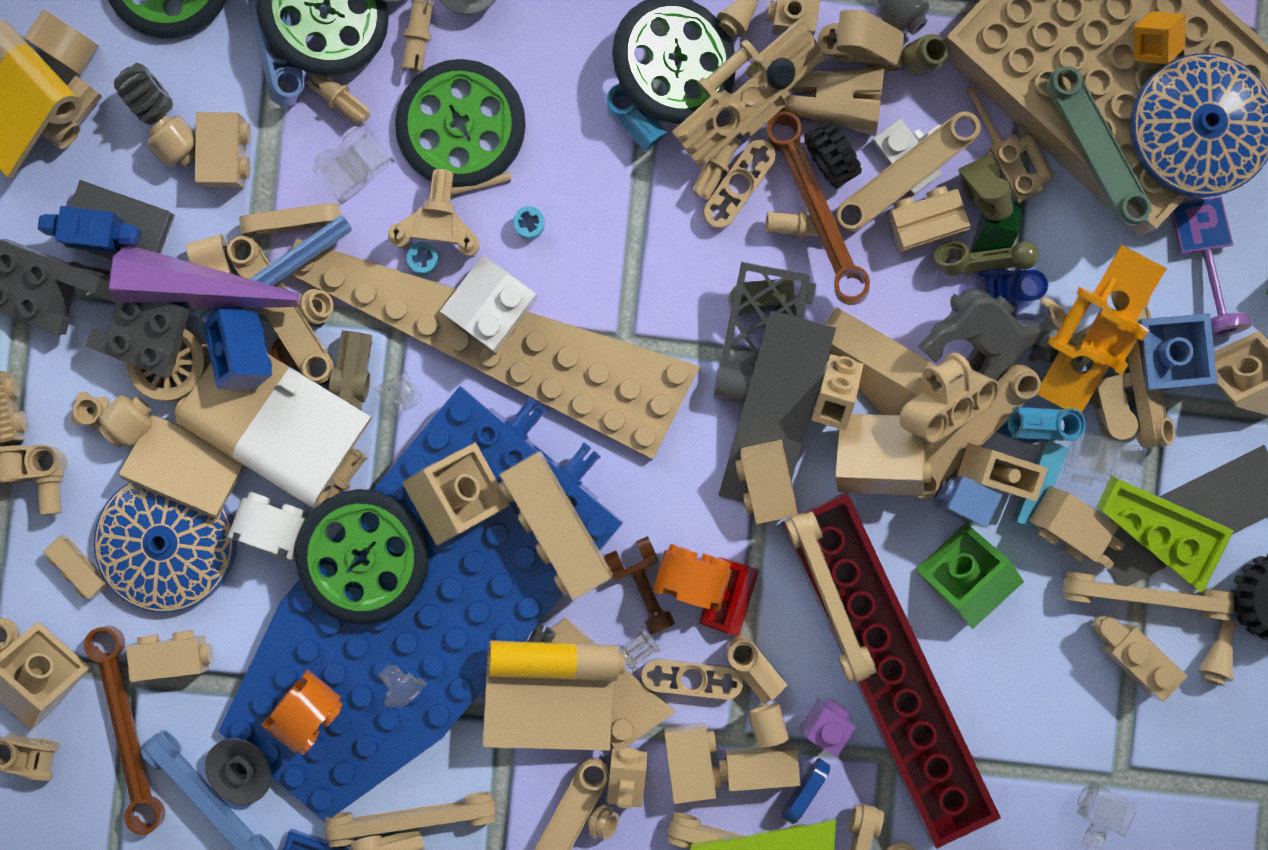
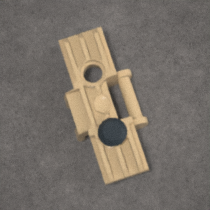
[672,19,826,168]

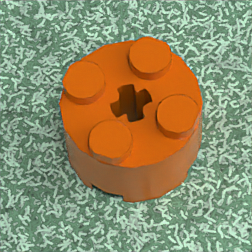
[653,544,732,611]
[261,670,343,755]

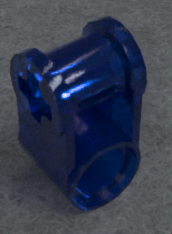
[977,269,1048,305]

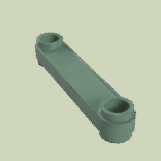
[1046,66,1151,226]

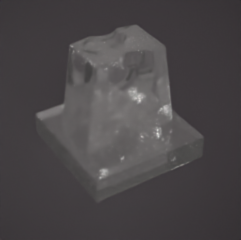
[375,370,423,418]
[379,664,427,708]

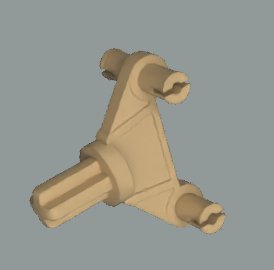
[388,169,480,256]

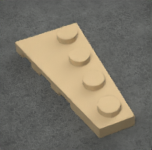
[550,617,675,749]

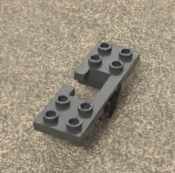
[0,239,190,378]

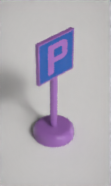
[1171,196,1252,338]

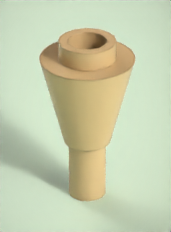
[717,0,759,37]
[1198,620,1237,686]

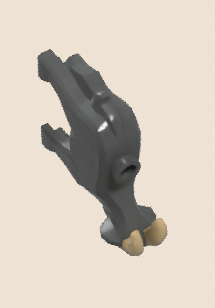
[918,289,1067,380]

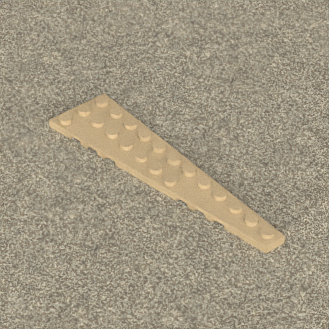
[290,239,700,459]

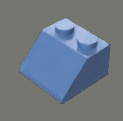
[1139,313,1218,390]

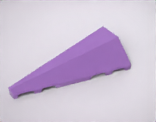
[109,246,300,308]

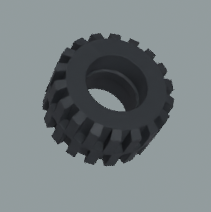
[1231,554,1268,640]

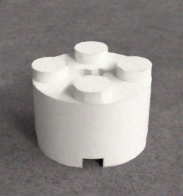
[227,492,307,561]

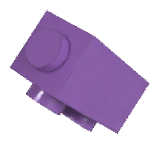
[799,698,856,757]

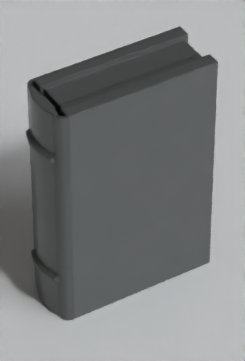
[70,180,175,260]

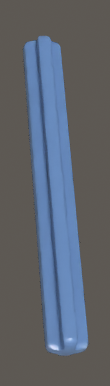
[200,216,352,323]

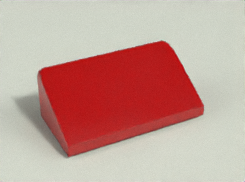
[699,557,759,636]

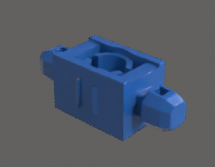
[37,206,141,254]

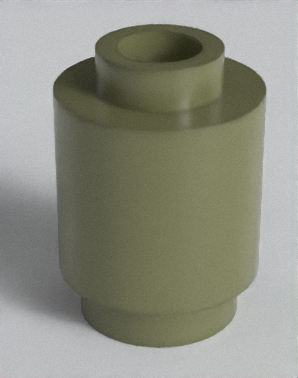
[902,34,949,76]

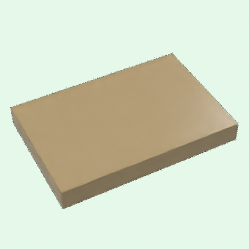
[118,415,245,520]

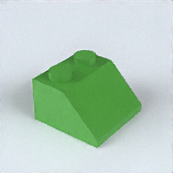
[915,523,1024,629]

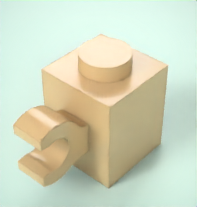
[607,748,647,809]

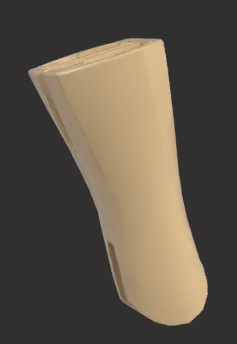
[783,67,884,136]

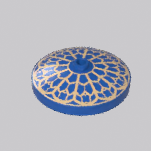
[1130,53,1268,198]
[94,482,237,613]

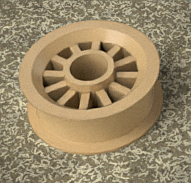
[126,328,211,402]

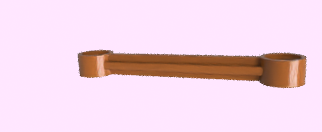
[766,111,870,305]
[84,626,165,835]

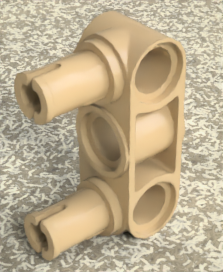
[0,445,67,515]

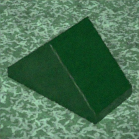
[969,202,1021,271]

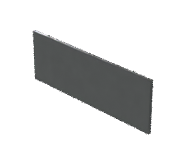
[719,310,836,502]
[1103,445,1268,586]

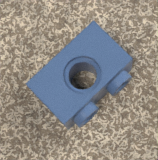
[934,476,1002,528]

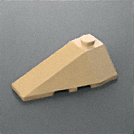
[825,307,936,415]

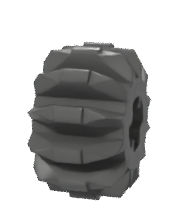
[114,62,173,125]

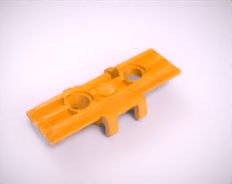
[1037,244,1167,413]

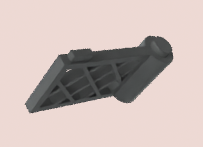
[713,261,816,404]

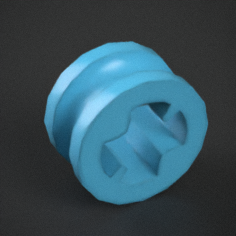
[513,206,545,240]
[407,242,439,276]

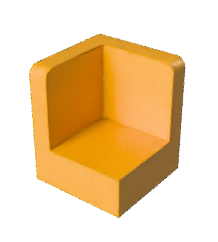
[1134,11,1186,64]

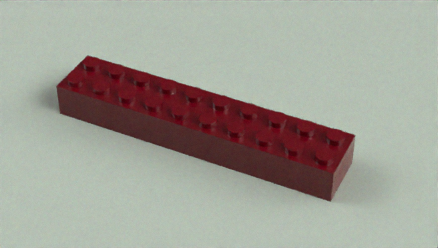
[780,493,1001,849]

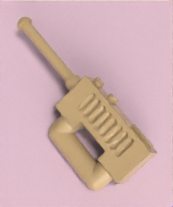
[967,86,1053,204]

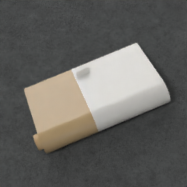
[174,354,372,509]

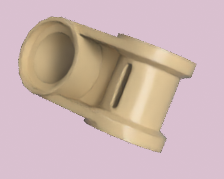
[0,734,60,781]

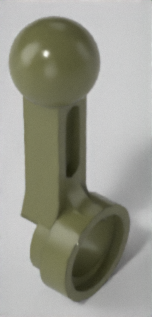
[934,241,1039,276]

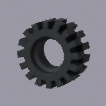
[804,119,862,188]

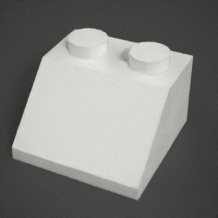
[440,255,538,354]

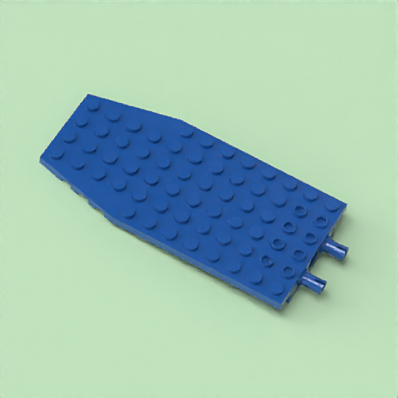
[218,386,623,822]

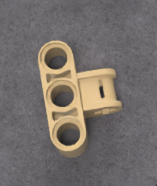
[818,9,904,72]
[899,352,999,443]

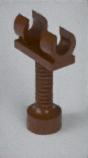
[604,536,676,635]

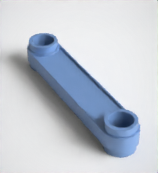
[141,730,275,850]

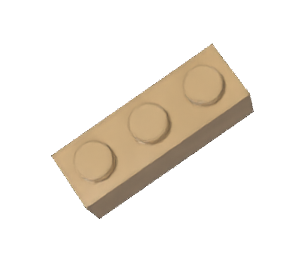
[44,535,108,599]

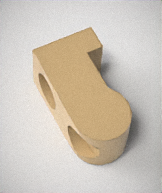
[1091,372,1138,441]

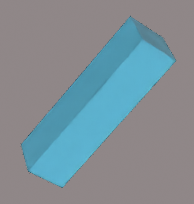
[1012,440,1069,530]

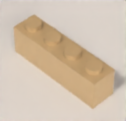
[499,451,613,600]

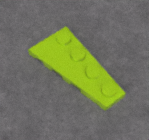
[1096,476,1234,593]
[690,818,836,850]

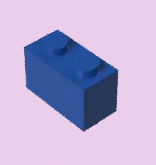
[203,309,272,390]

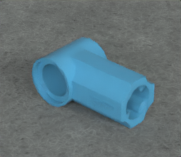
[607,83,667,153]
[1008,407,1086,441]

